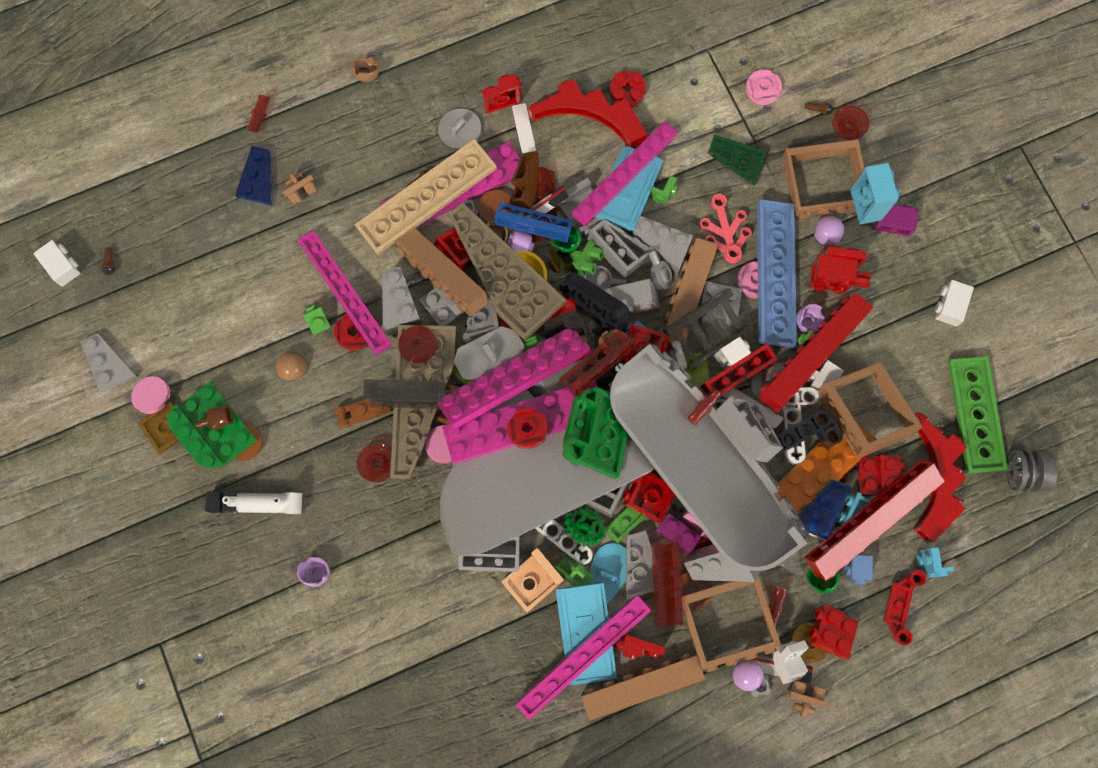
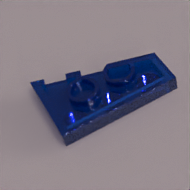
[235,146,272,206]
[798,479,851,540]

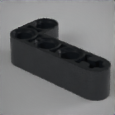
[559,273,630,334]
[770,410,843,460]

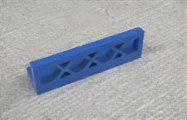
[495,202,573,243]

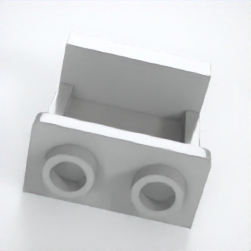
[558,178,602,237]

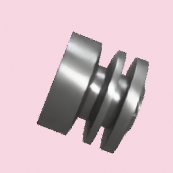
[1006,450,1057,492]

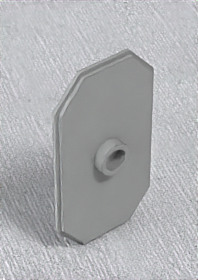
[453,327,524,381]

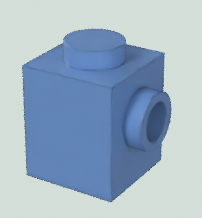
[844,555,873,585]

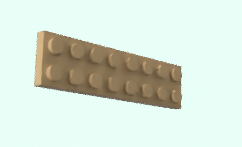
[354,139,497,255]

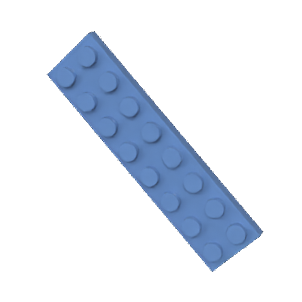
[757,199,797,349]

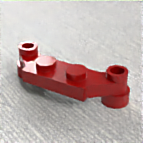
[883,570,927,646]

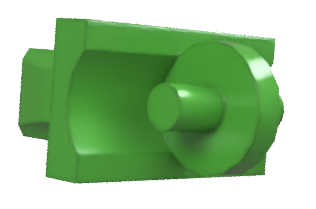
[571,240,604,277]
[554,554,594,586]

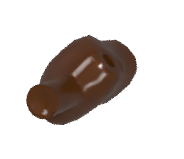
[195,404,234,431]

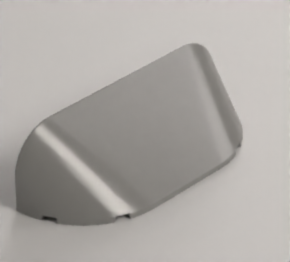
[610,344,808,571]
[440,430,655,556]

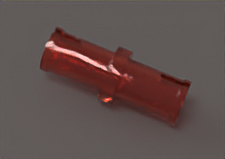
[247,94,270,133]
[687,388,722,426]
[765,587,788,629]

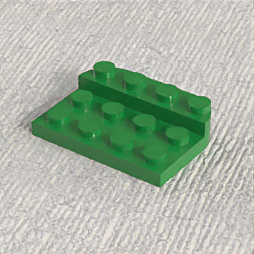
[167,382,258,469]
[562,387,628,479]

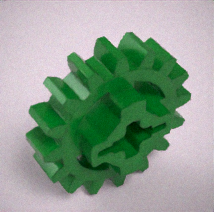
[563,506,607,547]

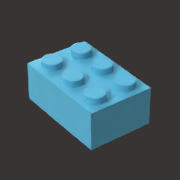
[850,163,899,224]

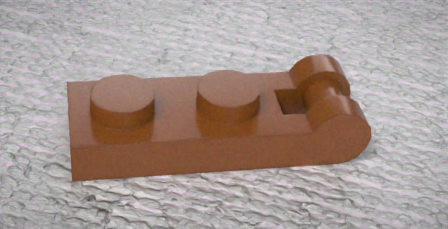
[334,393,391,428]

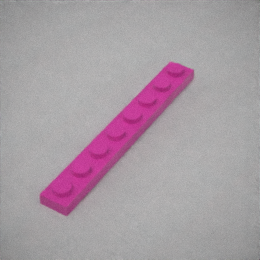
[571,121,679,227]
[297,230,392,356]
[515,594,651,720]

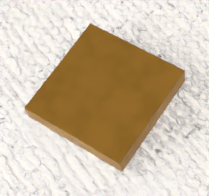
[138,401,180,455]

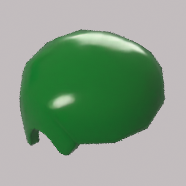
[551,225,582,253]
[806,568,840,594]

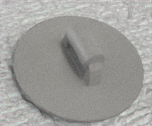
[438,108,481,149]

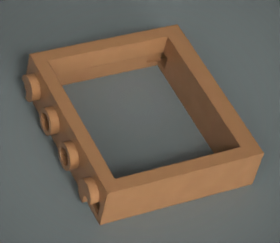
[782,140,864,219]
[818,362,922,459]
[679,577,781,672]

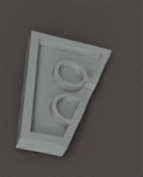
[463,285,500,342]
[80,333,138,393]
[626,530,664,600]

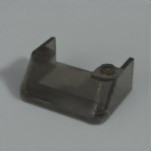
[543,312,620,389]

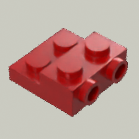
[482,73,522,114]
[434,228,472,270]
[820,245,867,270]
[617,324,671,363]
[857,455,904,496]
[622,472,675,523]
[809,604,859,660]
[616,634,666,660]

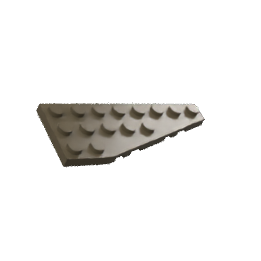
[449,202,566,341]
[390,325,457,479]

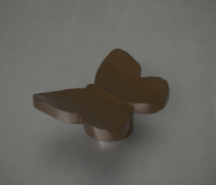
[546,250,578,273]

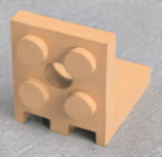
[501,548,564,613]

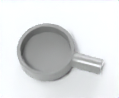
[648,249,672,290]
[584,266,626,289]
[669,340,688,369]

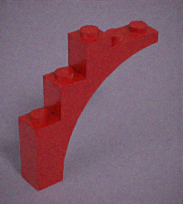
[528,79,647,148]
[913,412,967,543]

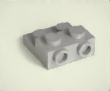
[697,281,742,327]
[419,286,466,326]

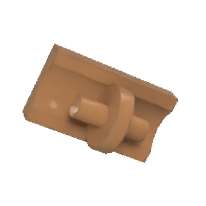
[282,172,317,205]
[786,681,828,718]

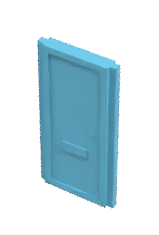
[595,146,663,231]
[556,582,617,685]

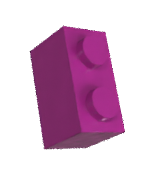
[873,205,919,237]
[655,513,701,555]

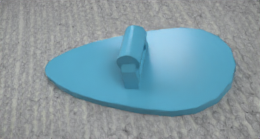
[590,543,626,603]

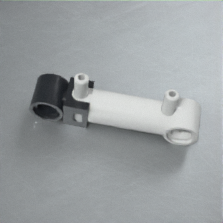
[205,491,303,514]

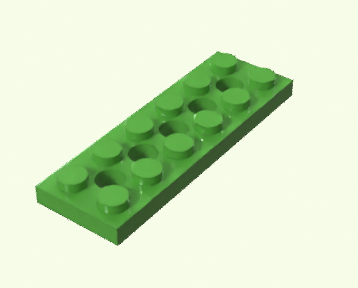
[948,356,1008,474]

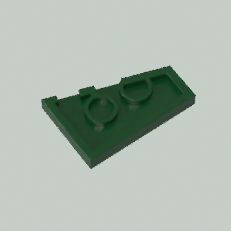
[708,135,766,186]

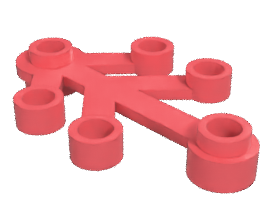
[699,194,752,263]

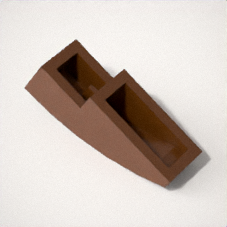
[509,151,539,209]

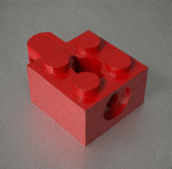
[809,254,871,294]

